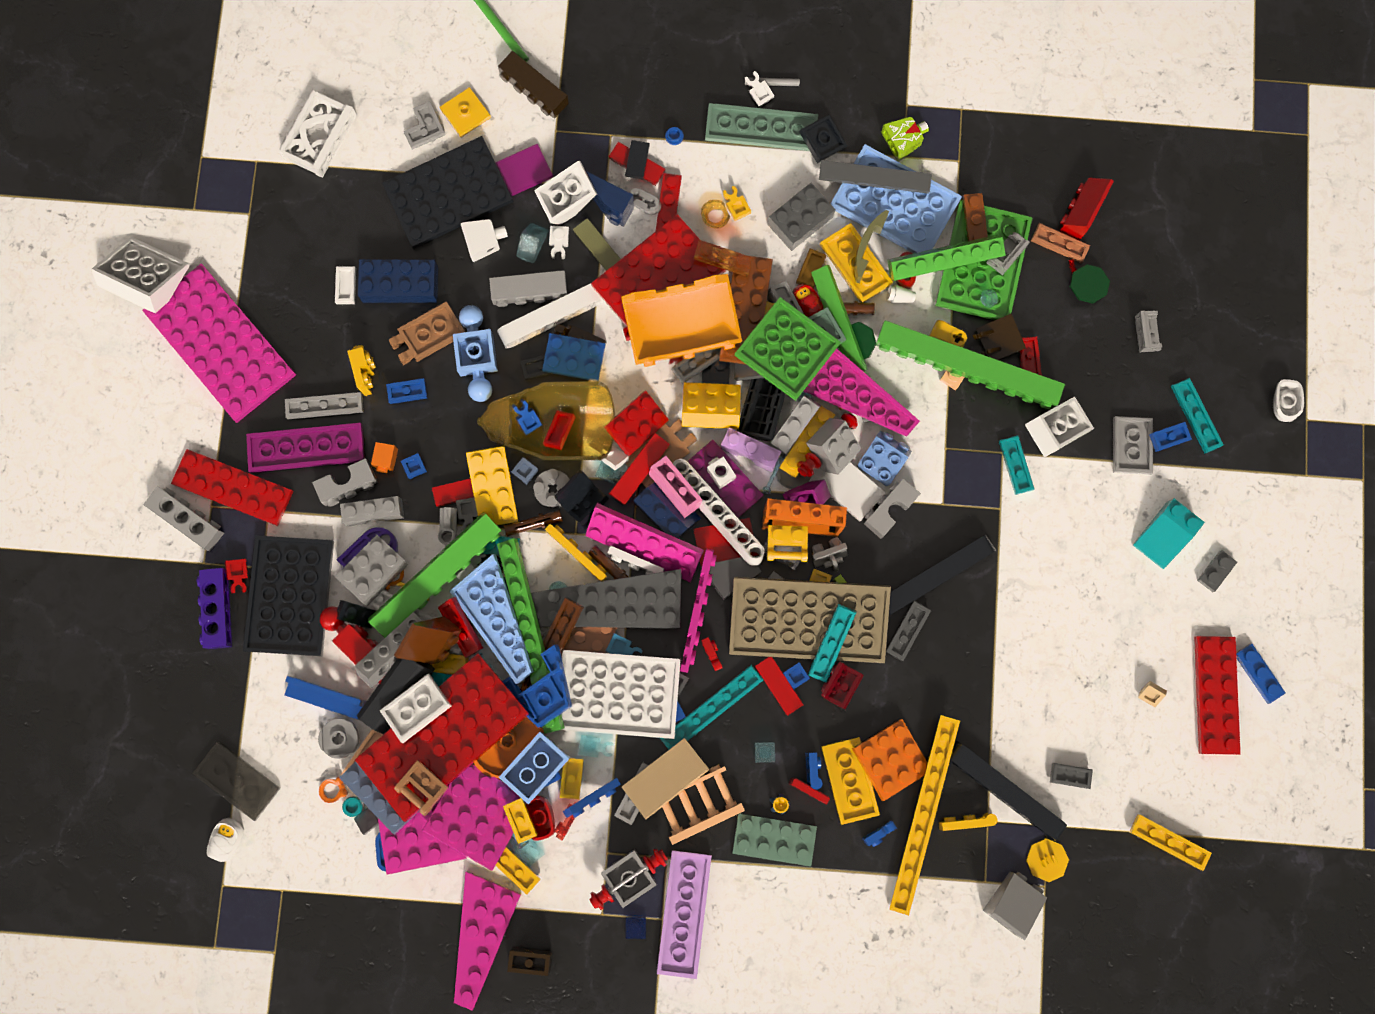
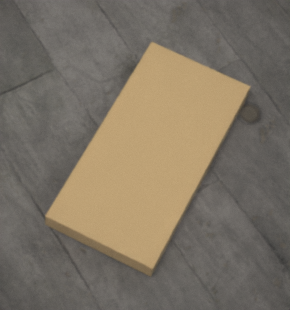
[622,738,709,819]

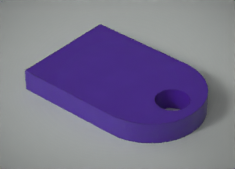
[336,527,398,568]

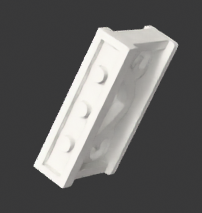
[279,90,357,178]

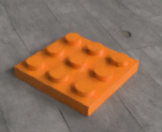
[852,719,928,801]

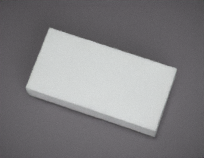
[335,266,356,304]

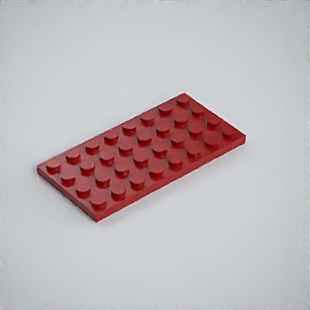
[355,653,529,822]

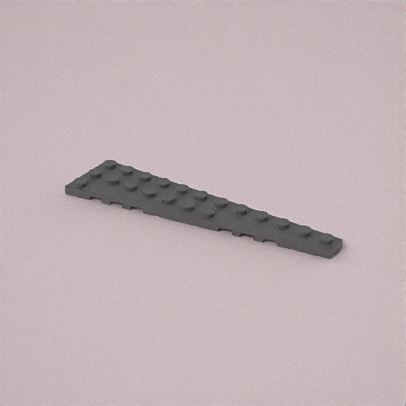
[462,569,682,628]

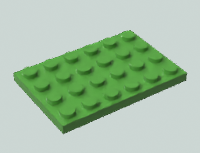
[935,200,1032,320]

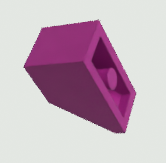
[783,479,831,504]

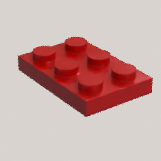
[604,391,669,456]

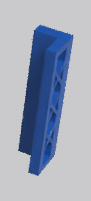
[284,676,366,720]

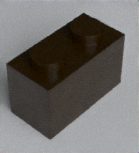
[507,947,552,976]

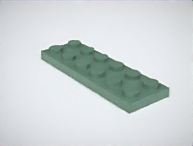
[705,103,818,151]

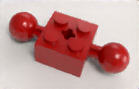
[320,606,385,684]

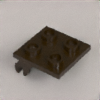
[973,314,1026,360]

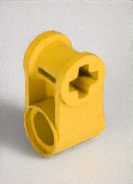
[929,320,967,348]

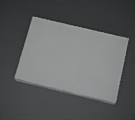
[1113,416,1153,475]

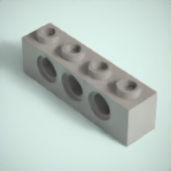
[143,486,224,552]
[354,612,423,688]

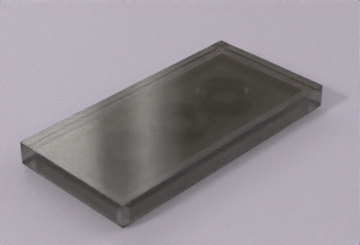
[192,741,281,821]

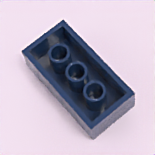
[358,259,438,303]

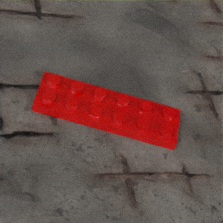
[171,449,294,526]
[1194,636,1241,755]

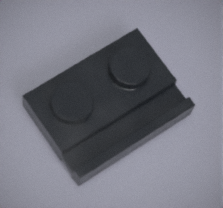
[702,359,730,384]

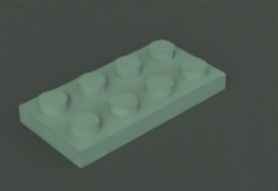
[732,813,817,867]

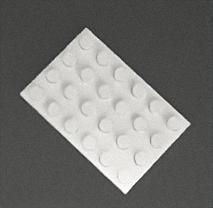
[561,650,680,739]

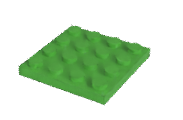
[734,297,841,401]

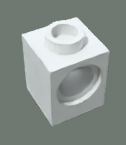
[707,457,736,489]

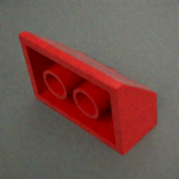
[1060,178,1114,241]

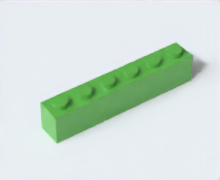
[887,235,1006,281]

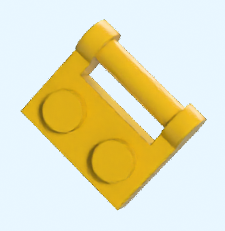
[767,525,808,562]

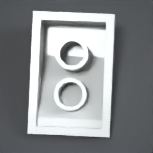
[534,161,597,225]
[1025,396,1094,457]

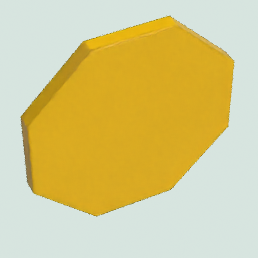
[1026,838,1069,882]

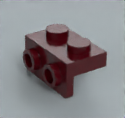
[821,661,864,710]

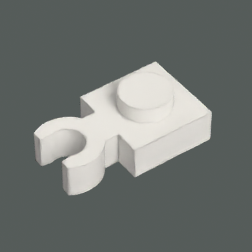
[745,71,774,107]
[549,226,569,259]

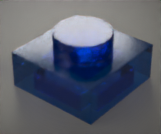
[626,917,646,939]

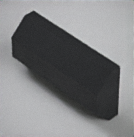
[737,378,786,441]
[356,658,435,734]

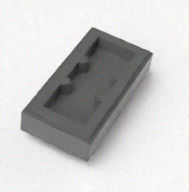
[1050,763,1093,789]

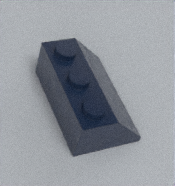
[634,482,701,539]

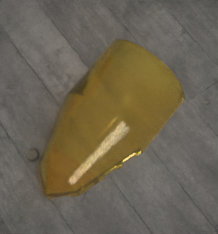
[477,381,615,460]

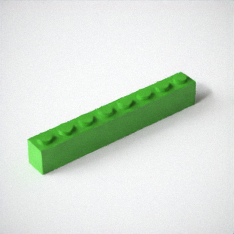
[368,512,502,638]

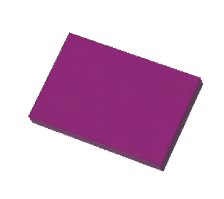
[495,144,553,196]

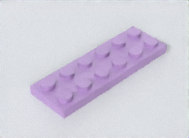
[657,850,712,979]

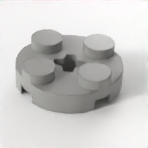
[533,469,570,508]
[318,719,359,759]

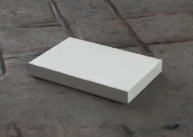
[821,462,885,522]
[380,674,452,743]

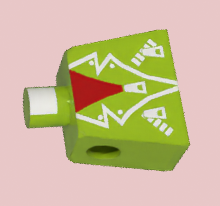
[881,117,929,162]

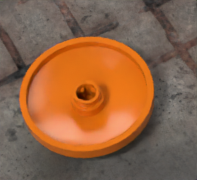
[474,717,547,780]

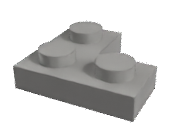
[403,101,445,150]

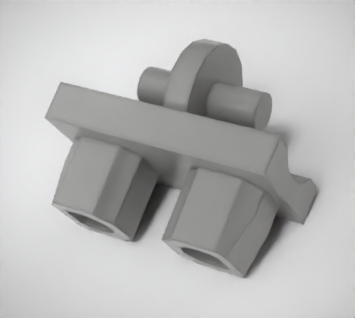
[812,537,848,571]

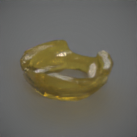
[701,200,730,229]

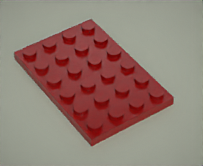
[591,214,726,328]

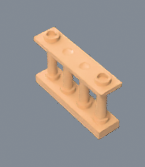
[662,765,745,845]

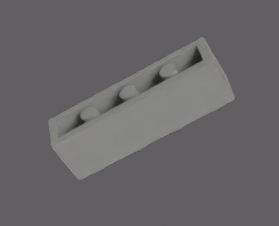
[489,271,568,307]

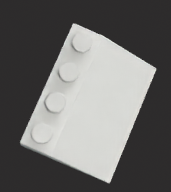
[91,237,189,313]

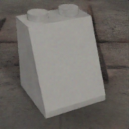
[983,871,1047,940]

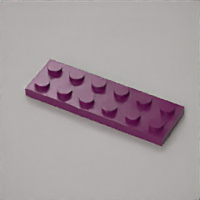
[246,423,365,473]

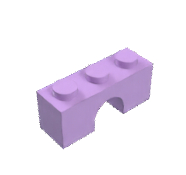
[721,428,781,473]

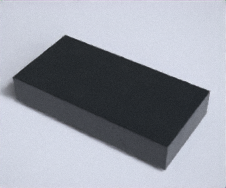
[625,140,650,180]

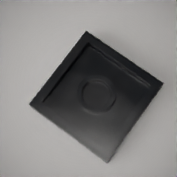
[799,114,847,164]

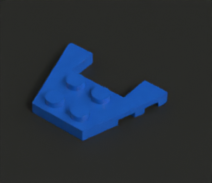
[502,644,572,728]

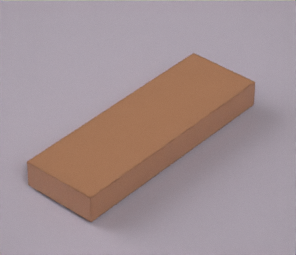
[1031,223,1090,264]

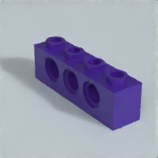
[197,568,232,649]

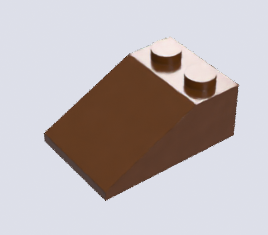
[394,616,462,664]

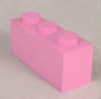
[649,456,702,518]

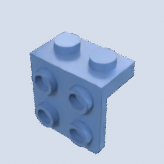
[858,431,912,486]

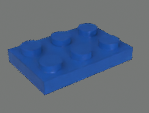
[542,333,606,381]

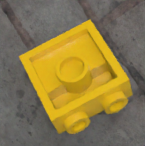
[347,345,376,396]

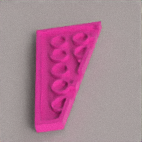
[454,871,521,1011]

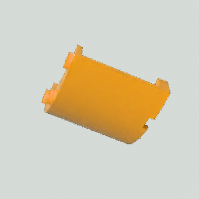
[621,274,742,367]

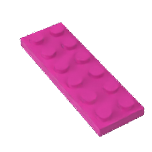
[585,503,704,582]

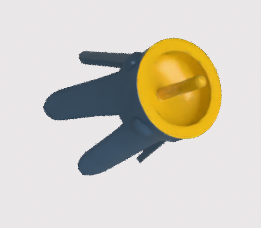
[770,793,790,814]

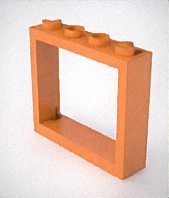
[761,499,847,537]

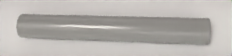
[745,77,800,86]

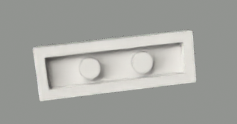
[607,546,664,575]

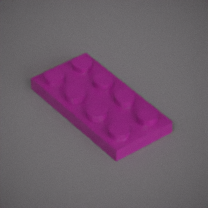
[687,439,764,518]

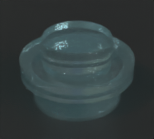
[980,289,998,308]

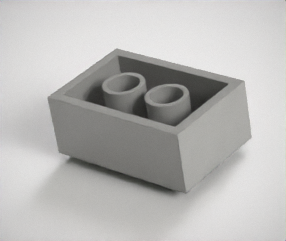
[335,535,408,607]

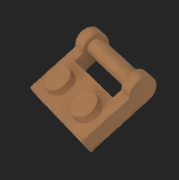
[394,760,449,816]

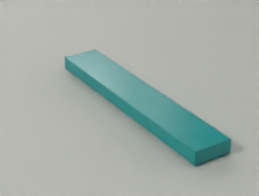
[660,665,763,750]

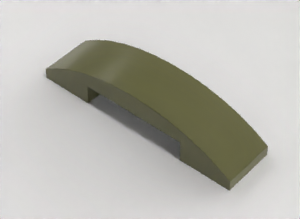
[854,210,889,283]

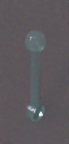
[763,457,784,494]

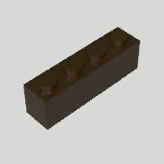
[498,51,569,119]

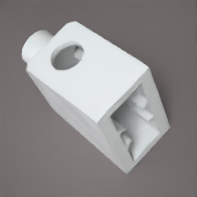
[461,219,508,262]

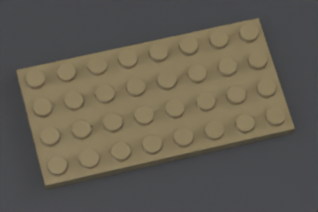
[729,577,891,663]

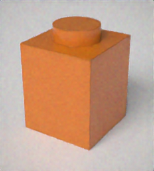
[371,442,398,473]

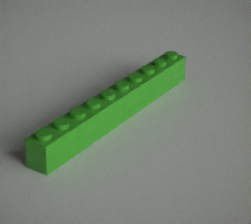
[876,320,1065,409]

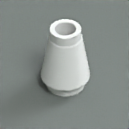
[887,284,916,303]

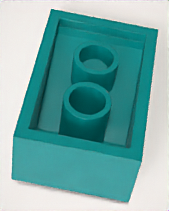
[1133,498,1205,569]

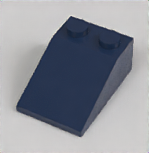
[586,171,634,227]

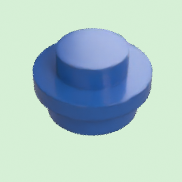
[665,127,684,146]

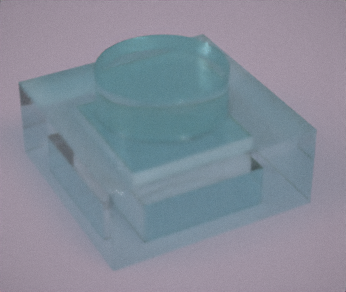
[755,742,775,763]

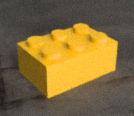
[682,382,741,429]

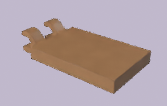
[389,302,465,365]
[625,419,697,488]

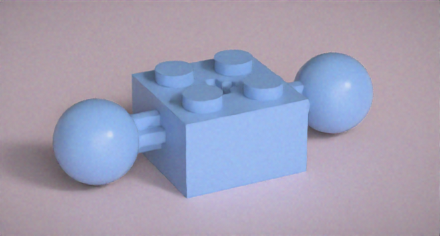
[453,305,498,402]

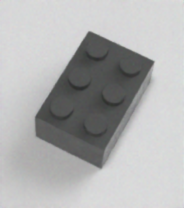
[767,183,836,251]

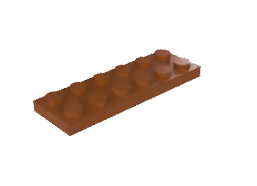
[719,254,773,365]

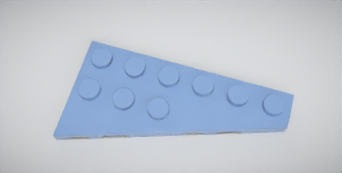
[450,554,534,684]

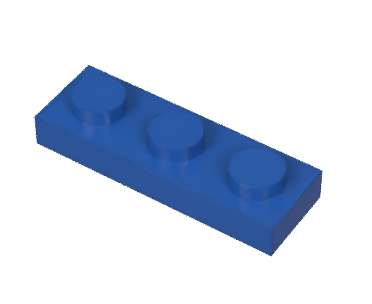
[1236,644,1286,704]
[563,778,621,818]

